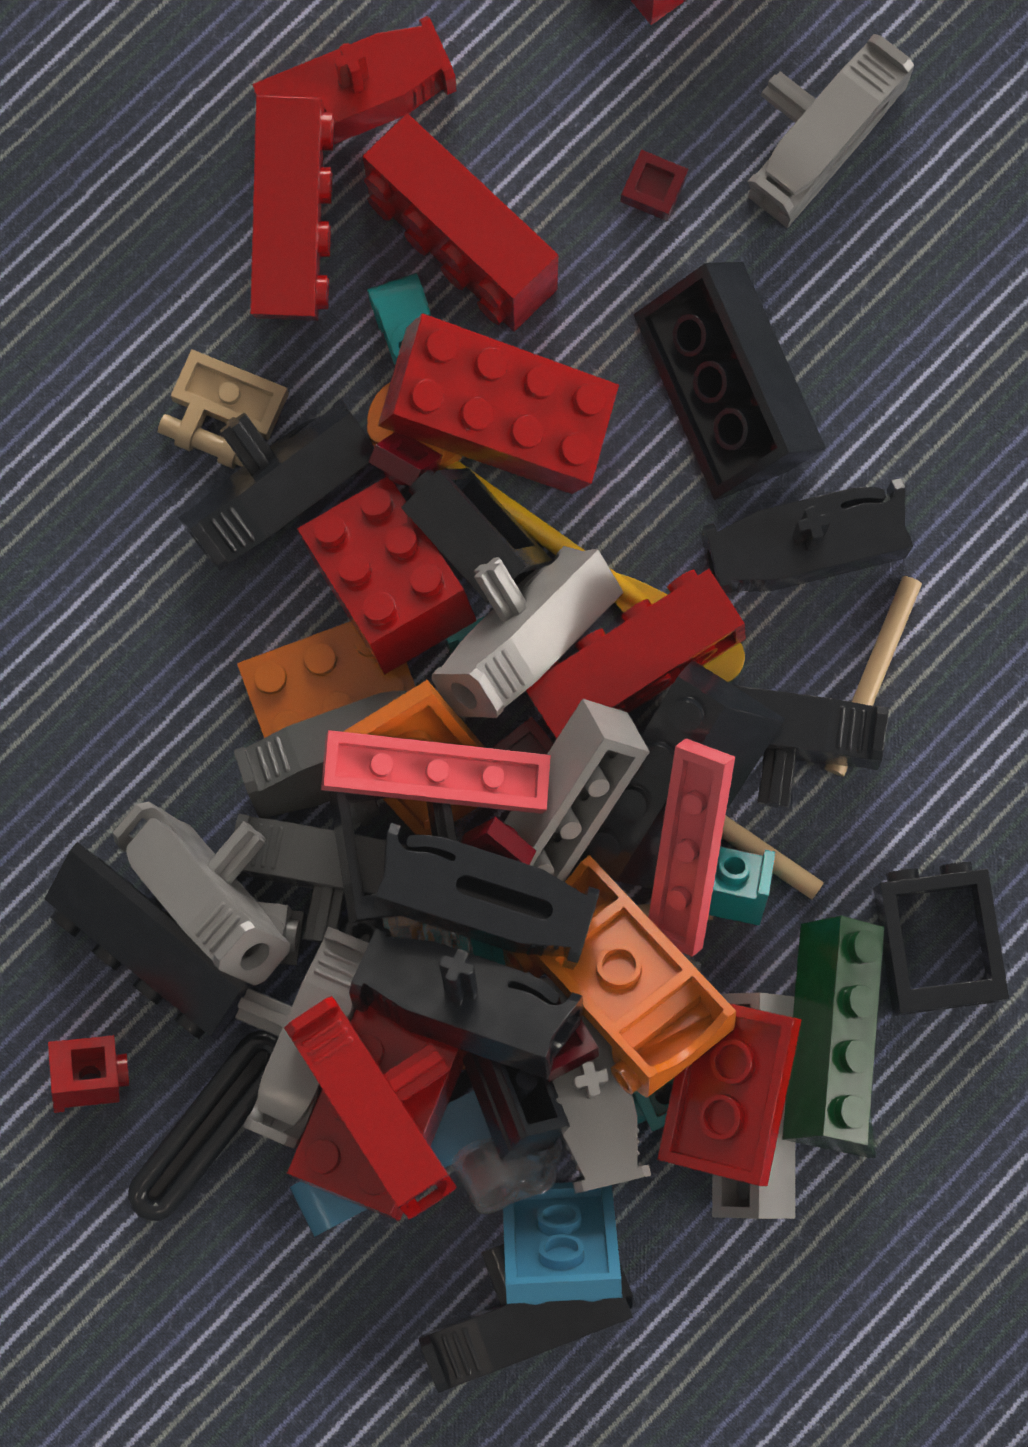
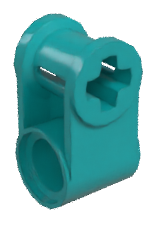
[367,273,431,366]

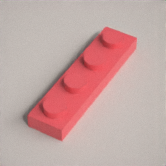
[321,730,551,814]
[648,739,735,957]

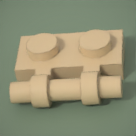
[158,349,289,469]

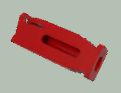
[252,16,457,145]
[284,996,457,1219]

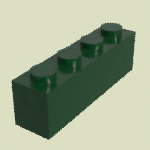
[782,916,884,1158]

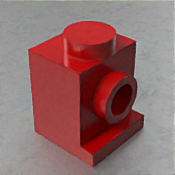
[48,1035,129,1113]

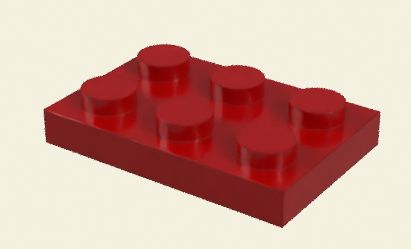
[657,1003,802,1186]

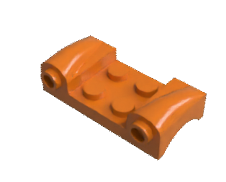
[503,855,736,1098]

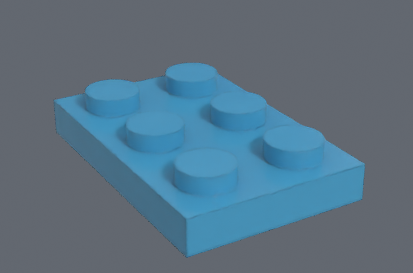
[502,1182,622,1305]

